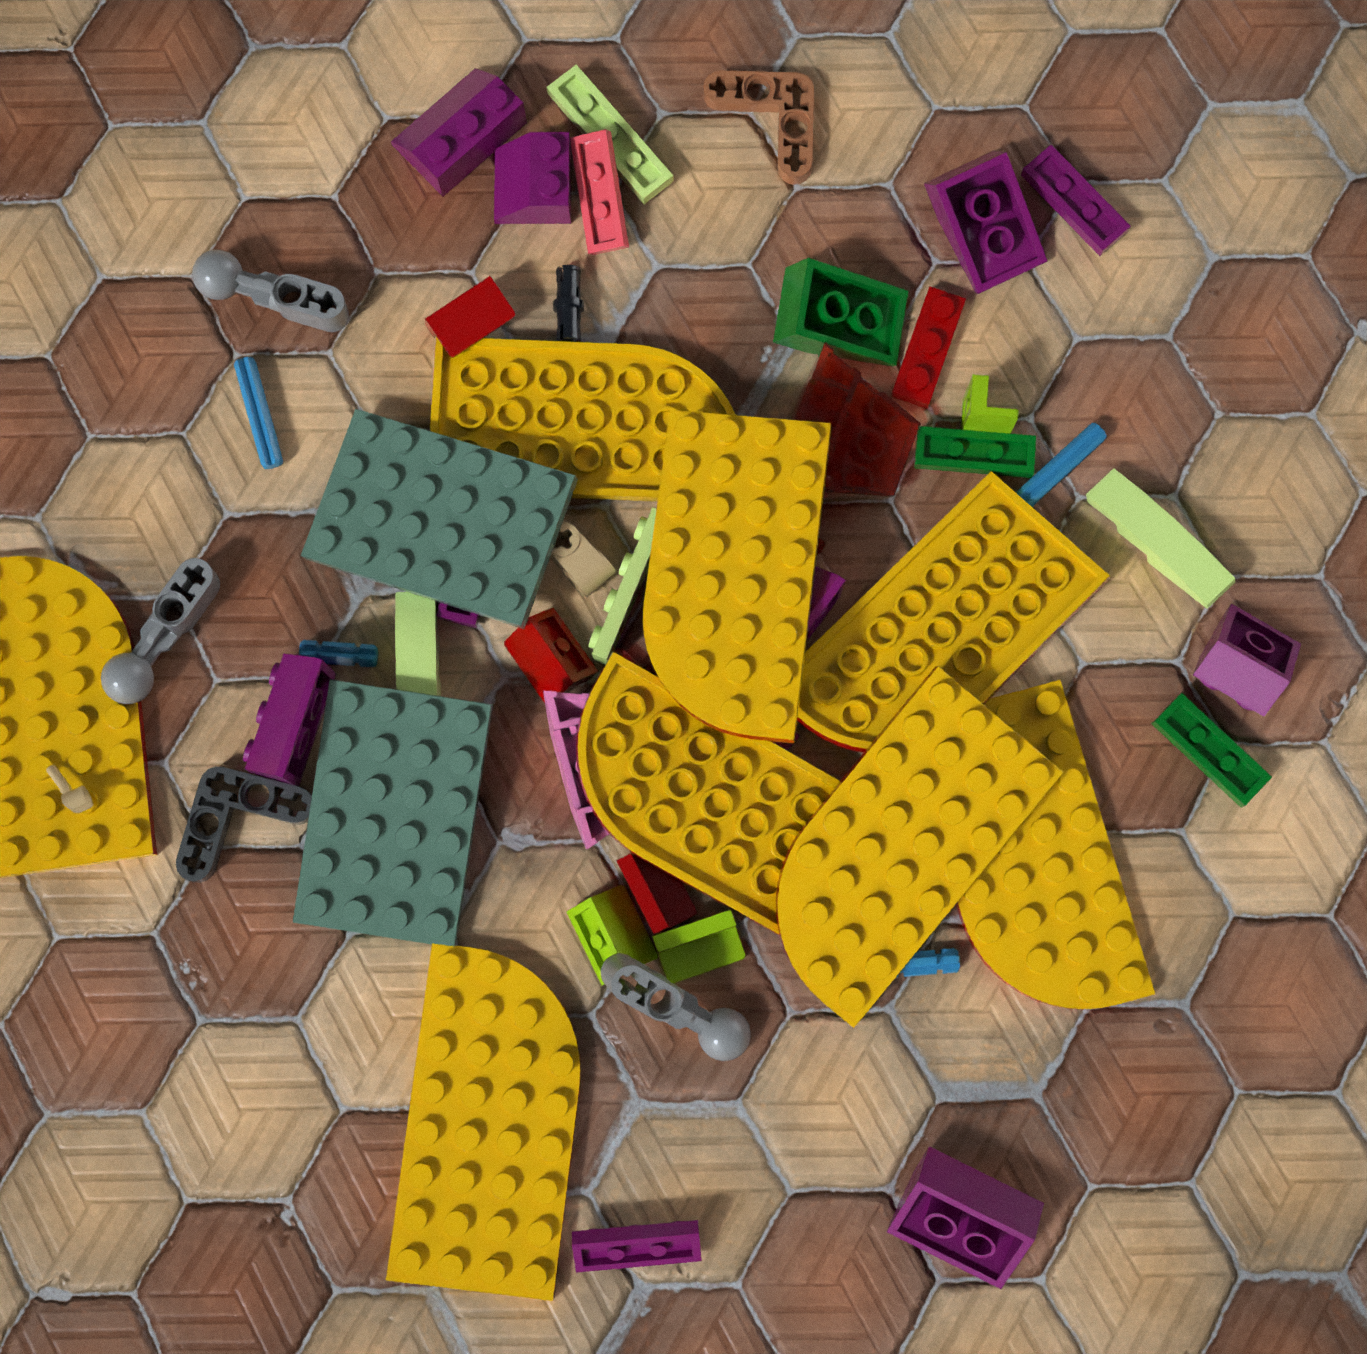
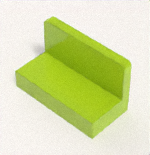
[961,374,1019,434]
[566,885,658,986]
[652,910,745,984]

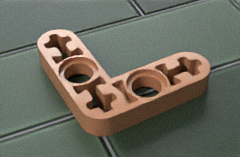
[703,70,814,185]

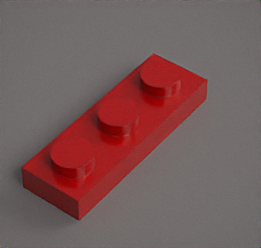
[891,286,966,409]

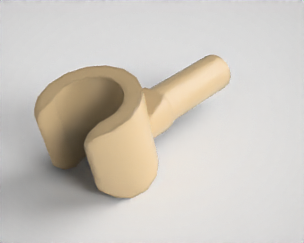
[46,764,93,813]

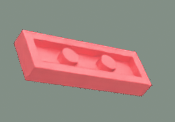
[570,129,629,255]

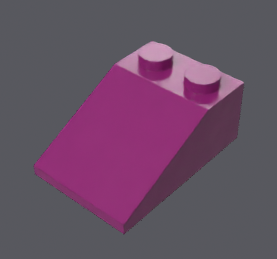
[924,151,1048,294]

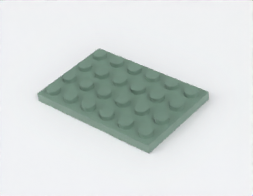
[301,409,578,629]
[293,680,493,947]

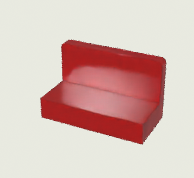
[425,276,515,358]
[504,607,599,703]
[616,853,697,936]

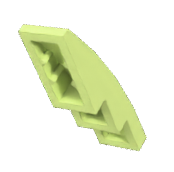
[1086,468,1236,609]
[395,592,441,696]

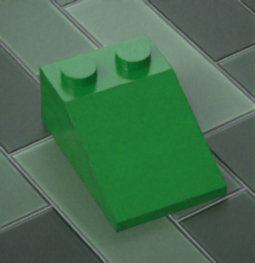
[773,258,908,367]

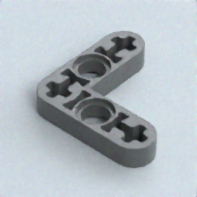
[176,766,312,883]

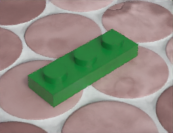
[914,426,1036,478]
[1151,693,1272,808]

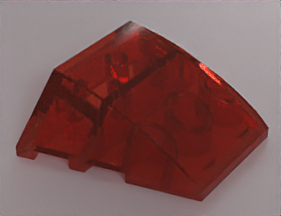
[790,342,921,497]

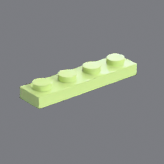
[547,64,674,204]
[588,507,656,665]

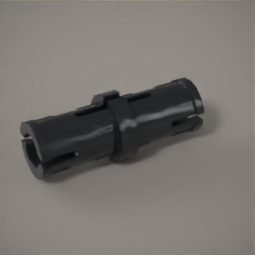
[553,265,584,342]

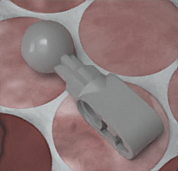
[192,249,349,332]
[101,558,220,704]
[601,953,751,1061]

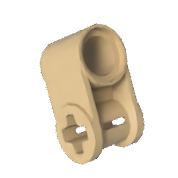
[550,521,616,598]

